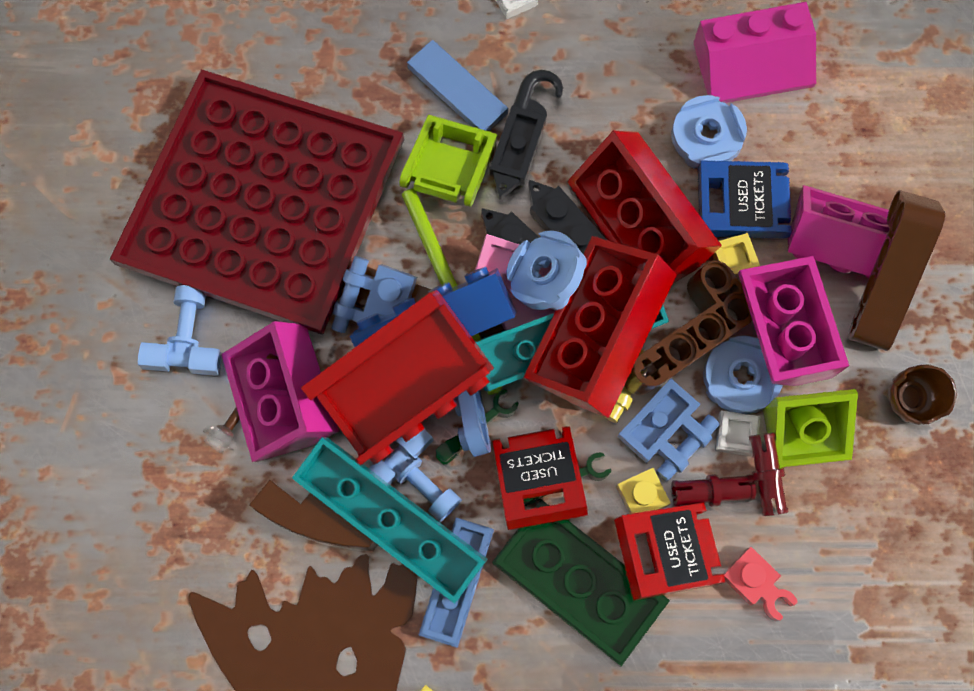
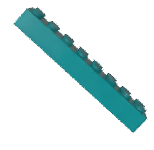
[476,305,669,392]
[292,437,488,604]

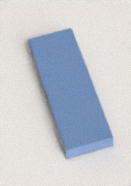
[407,40,508,131]
[419,517,494,648]

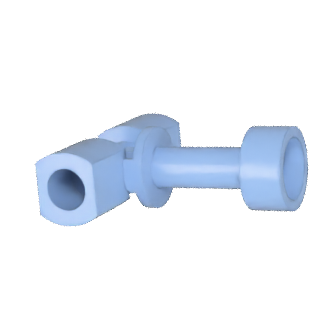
[138,285,222,376]
[369,429,462,522]

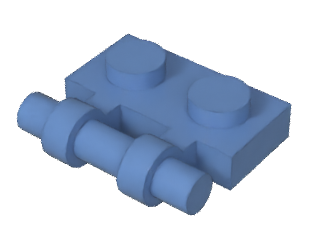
[331,256,418,333]
[617,379,720,482]

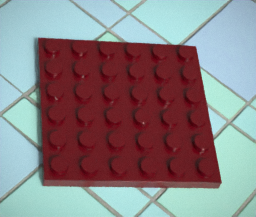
[110,69,404,335]

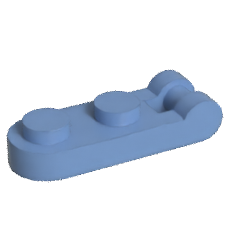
[453,390,491,457]

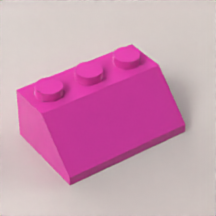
[693,2,816,103]
[788,185,889,279]
[738,256,849,386]
[221,321,339,462]

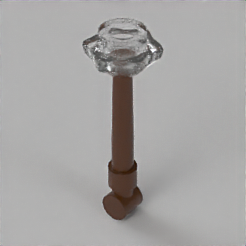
[203,353,279,454]

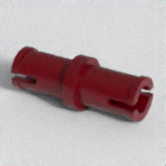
[749,432,789,516]
[671,474,756,507]

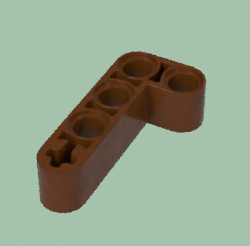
[848,190,945,351]
[624,260,753,395]

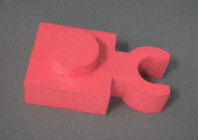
[723,547,798,621]

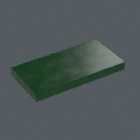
[492,499,670,667]

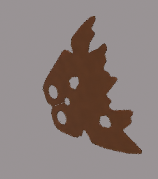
[188,554,417,691]

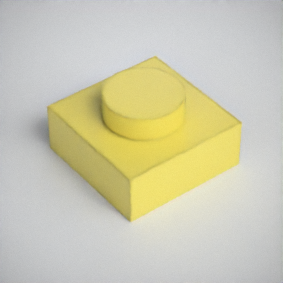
[712,233,760,278]
[616,468,671,514]

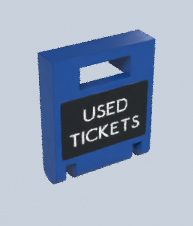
[698,160,792,239]

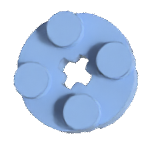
[671,95,747,169]
[507,231,587,310]
[703,336,783,414]

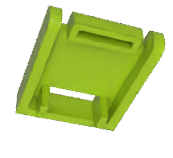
[399,114,498,207]

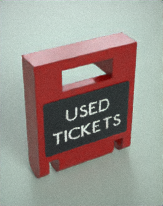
[492,426,588,530]
[614,503,726,601]

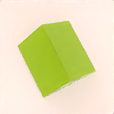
[763,389,858,467]

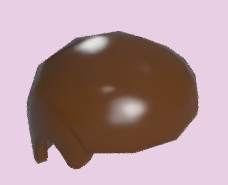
[888,364,958,425]

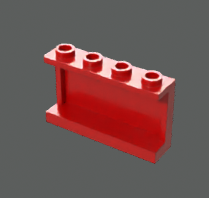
[301,290,494,465]

